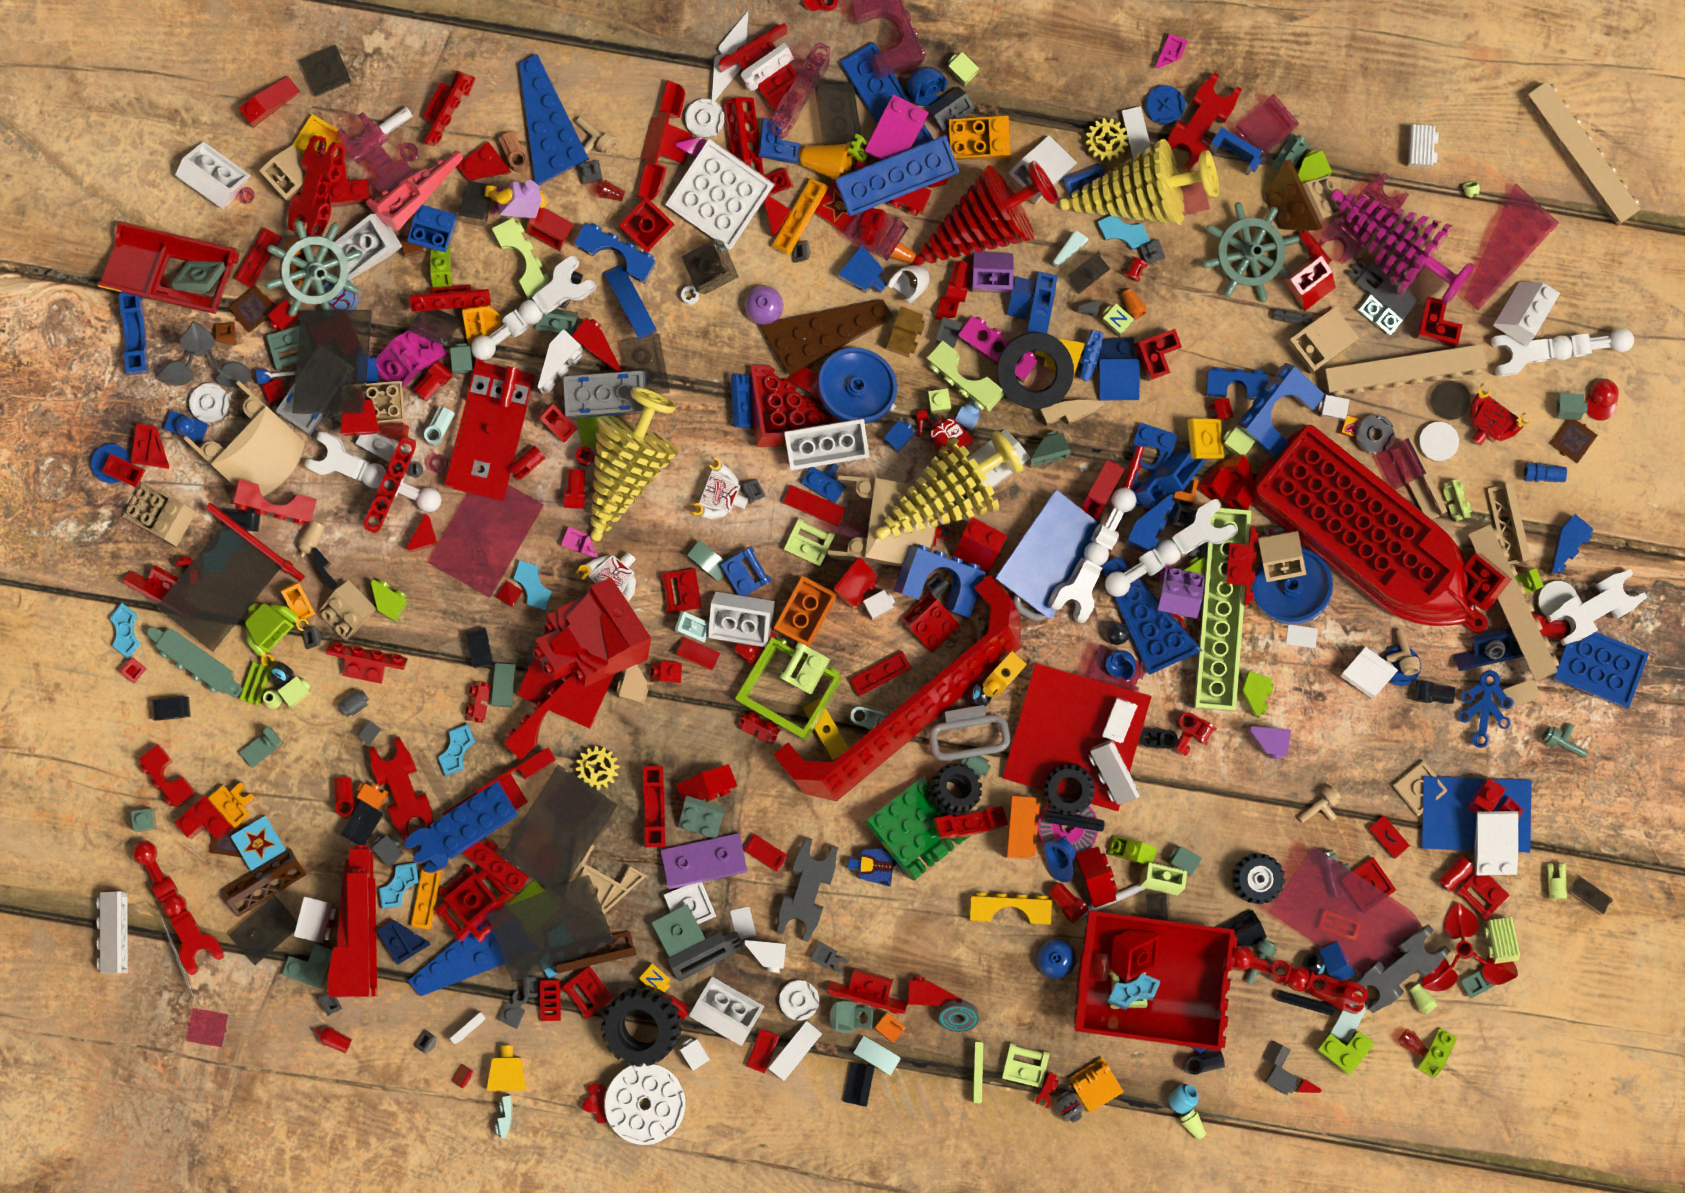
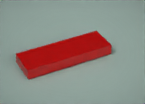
[235,227,282,289]
[783,485,846,527]
[849,651,912,697]

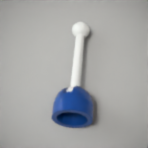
[256,368,303,385]

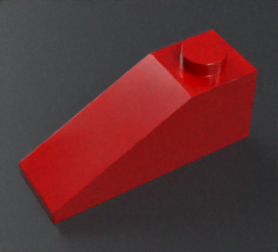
[239,76,300,128]
[571,318,622,373]
[908,976,964,1006]

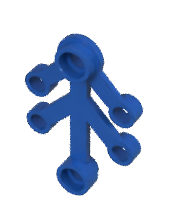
[1459,670,1514,748]

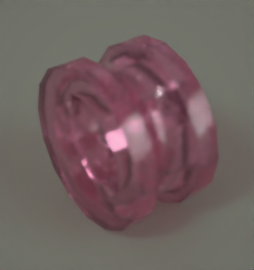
[400,143,419,162]
[429,454,448,473]

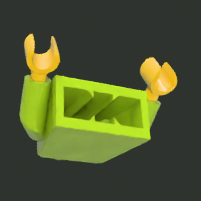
[245,603,309,666]

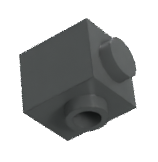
[372,835,404,867]

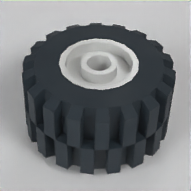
[1232,853,1285,904]

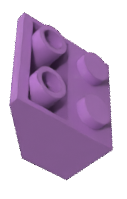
[972,252,1014,293]
[1158,567,1205,618]

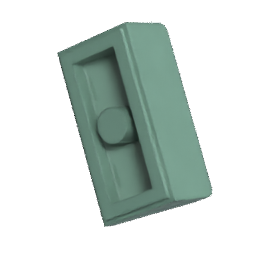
[535,308,578,336]

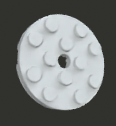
[604,1063,685,1145]

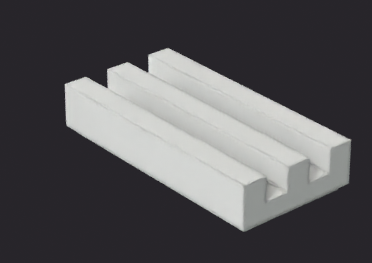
[450,1012,486,1044]

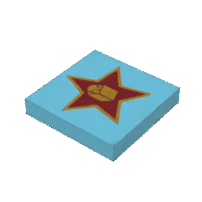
[231,815,286,871]

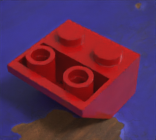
[1283,255,1336,311]

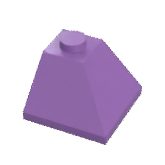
[1247,726,1291,759]

